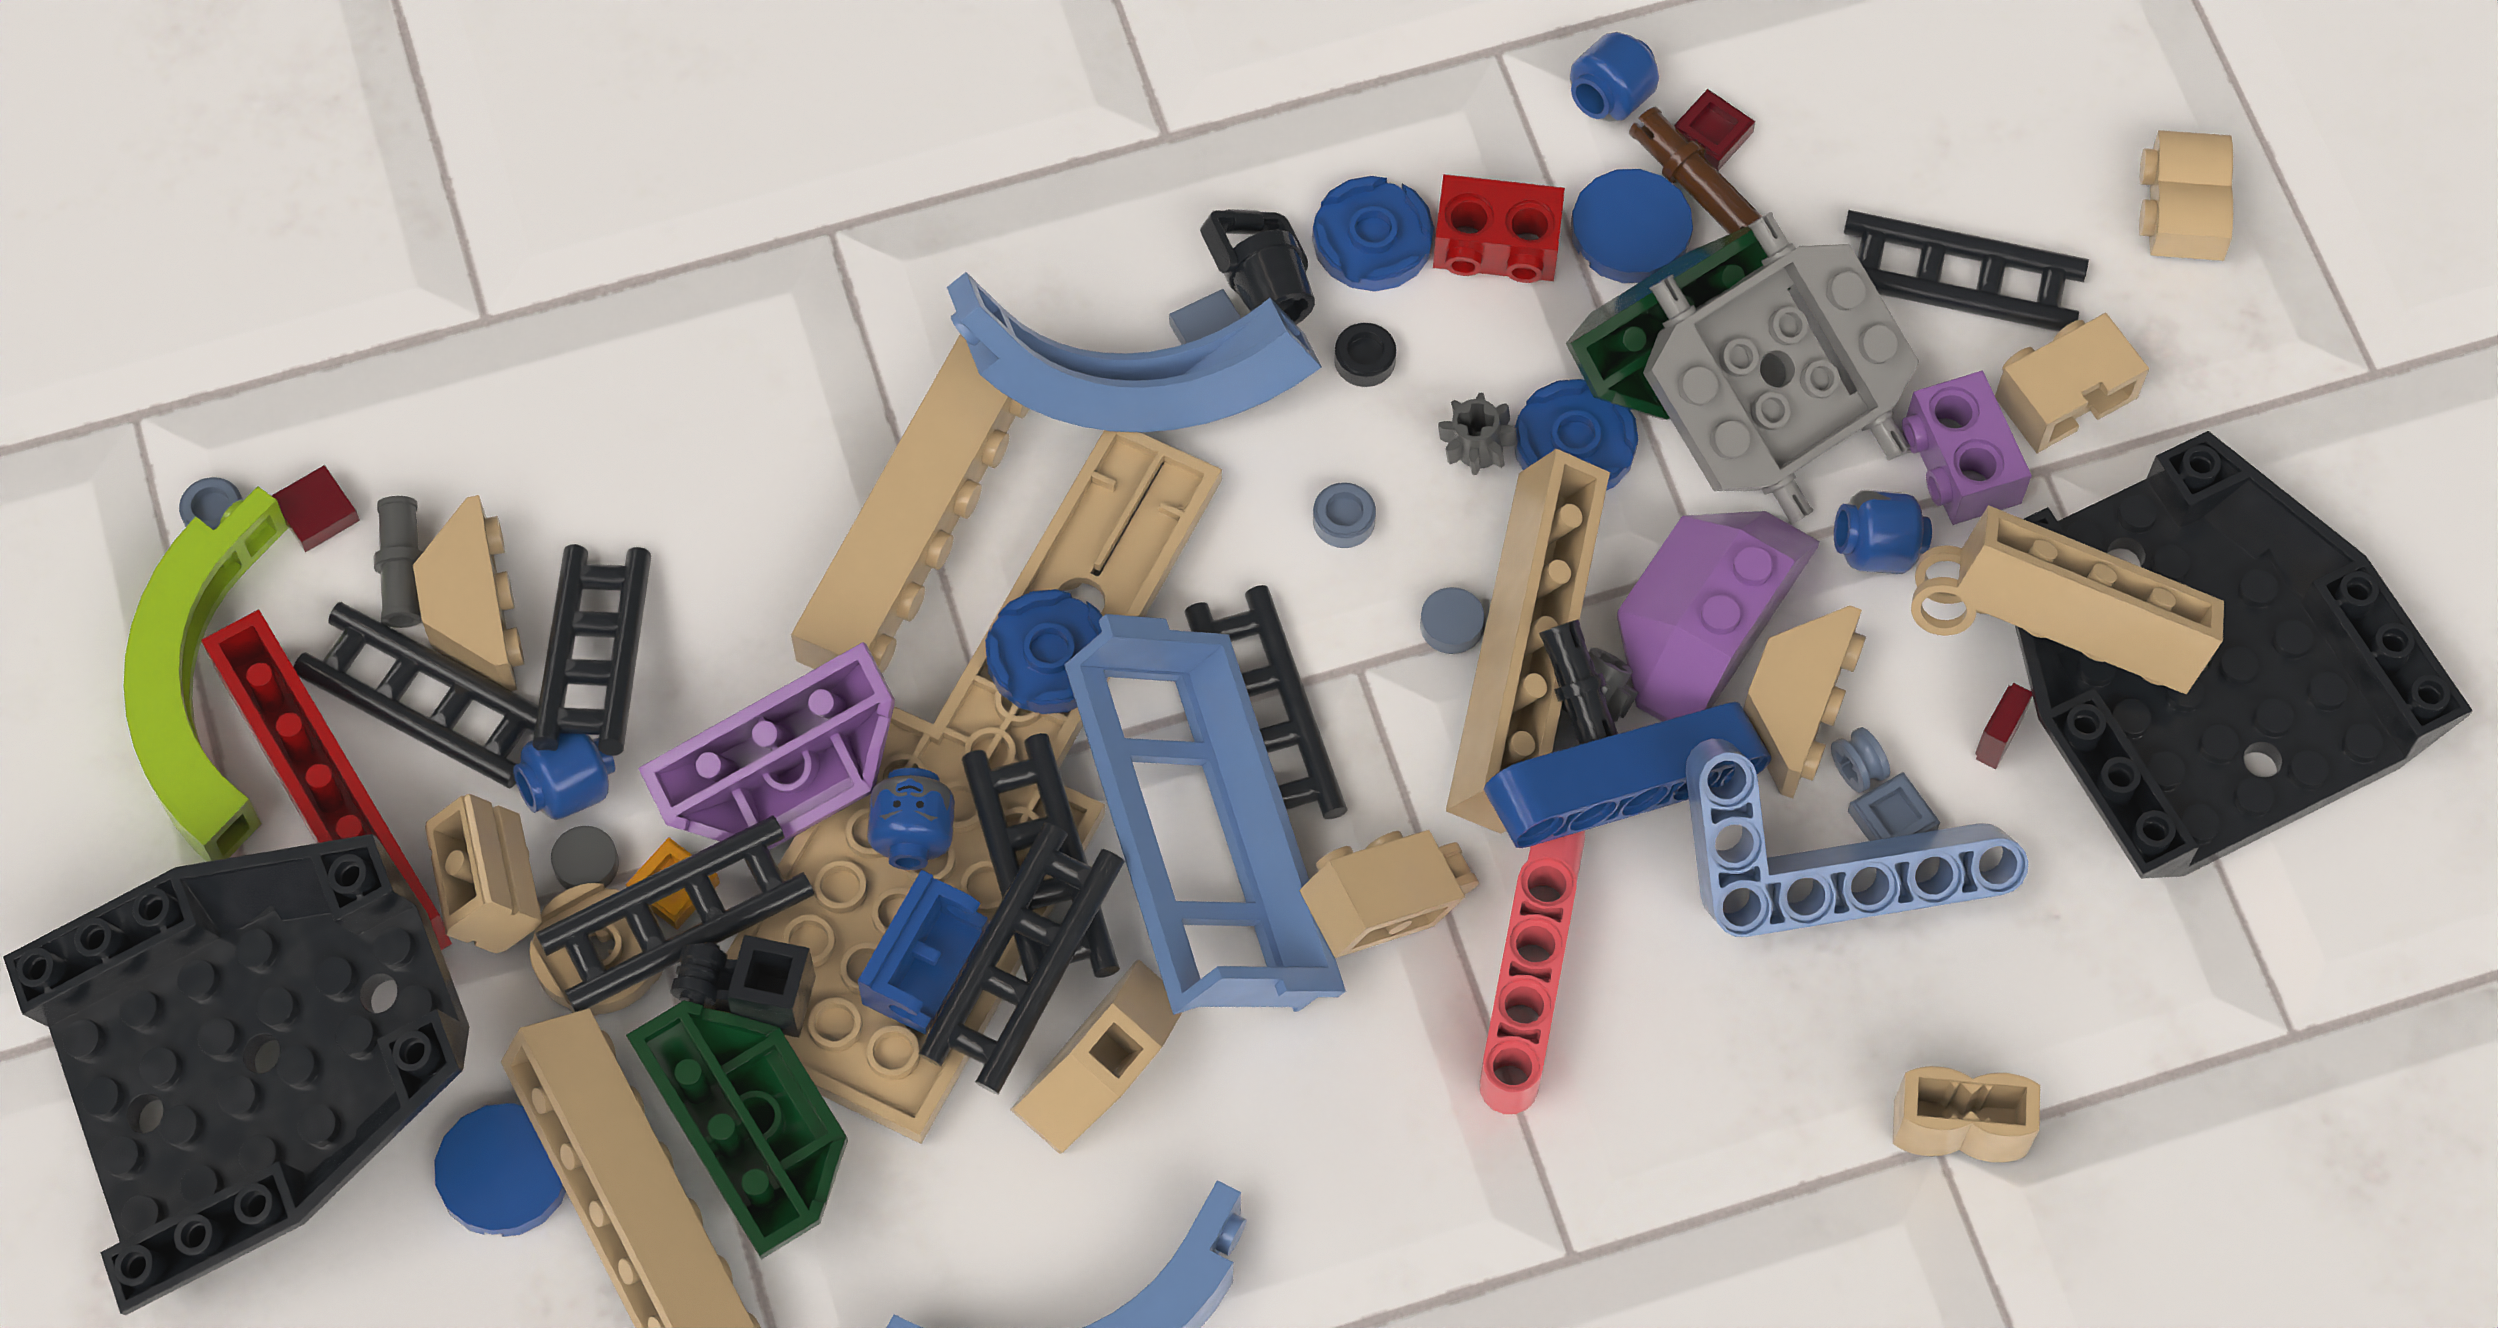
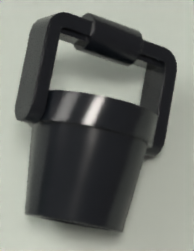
[1200,209,1315,325]

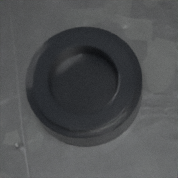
[1334,323,1396,387]

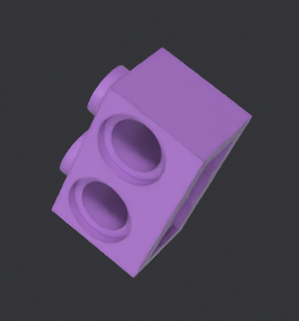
[1902,370,2032,525]

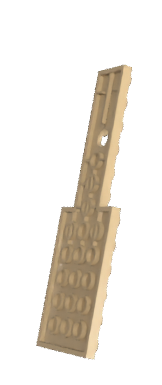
[717,430,1222,1144]

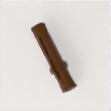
[1629,106,1762,234]

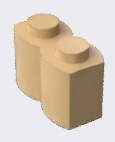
[2139,130,2233,261]
[1892,1066,2040,1162]

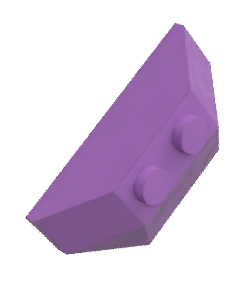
[1617,511,1820,721]
[638,642,895,850]

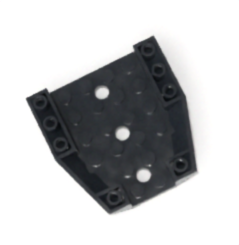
[2015,431,2473,879]
[3,834,470,1315]

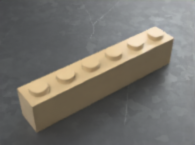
[791,334,1030,673]
[1446,449,1610,834]
[501,1008,761,1328]

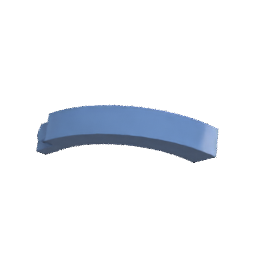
[947,272,1322,432]
[886,1180,1247,1328]

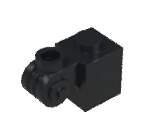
[670,935,816,1038]

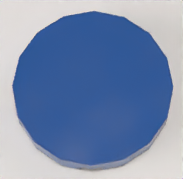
[1571,169,1693,283]
[1312,176,1434,292]
[1514,379,1638,491]
[985,589,1108,714]
[434,1103,566,1237]

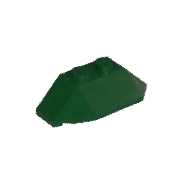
[1565,226,1791,420]
[626,1000,848,1260]

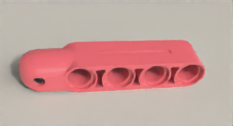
[1480,830,1586,1114]

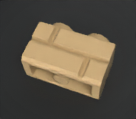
[425,794,542,954]

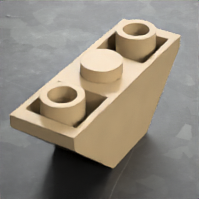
[413,495,524,691]
[1743,606,1866,799]
[1010,960,1182,1154]

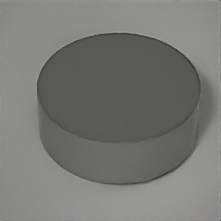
[551,826,619,890]

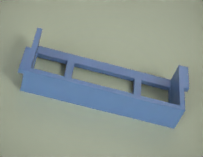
[1064,614,1346,1015]

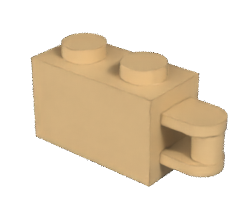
[1299,830,1479,958]

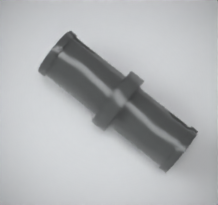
[373,496,423,628]

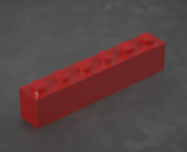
[201,609,452,950]

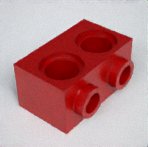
[1433,174,1565,283]

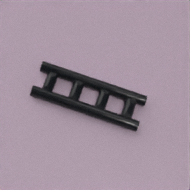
[1843,210,2089,331]
[532,544,651,756]
[1184,585,1348,819]
[293,602,538,789]
[961,733,1120,982]
[535,815,815,1012]
[918,822,1125,1095]

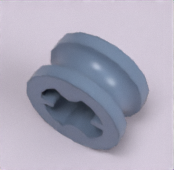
[1831,727,1891,793]

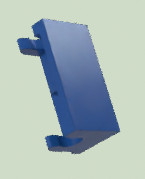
[858,870,989,1035]

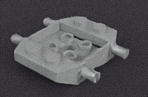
[1643,212,1919,524]

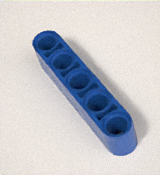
[1484,702,1772,848]

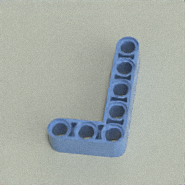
[1686,739,2028,937]

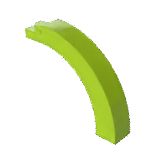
[123,486,288,862]

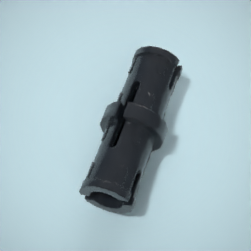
[1539,619,1618,745]

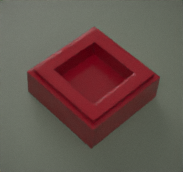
[1674,89,1756,171]
[272,465,360,552]
[1975,683,2032,770]

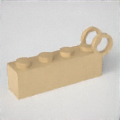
[1911,505,2224,694]

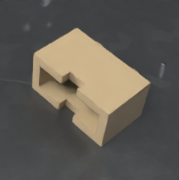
[1995,313,2149,453]

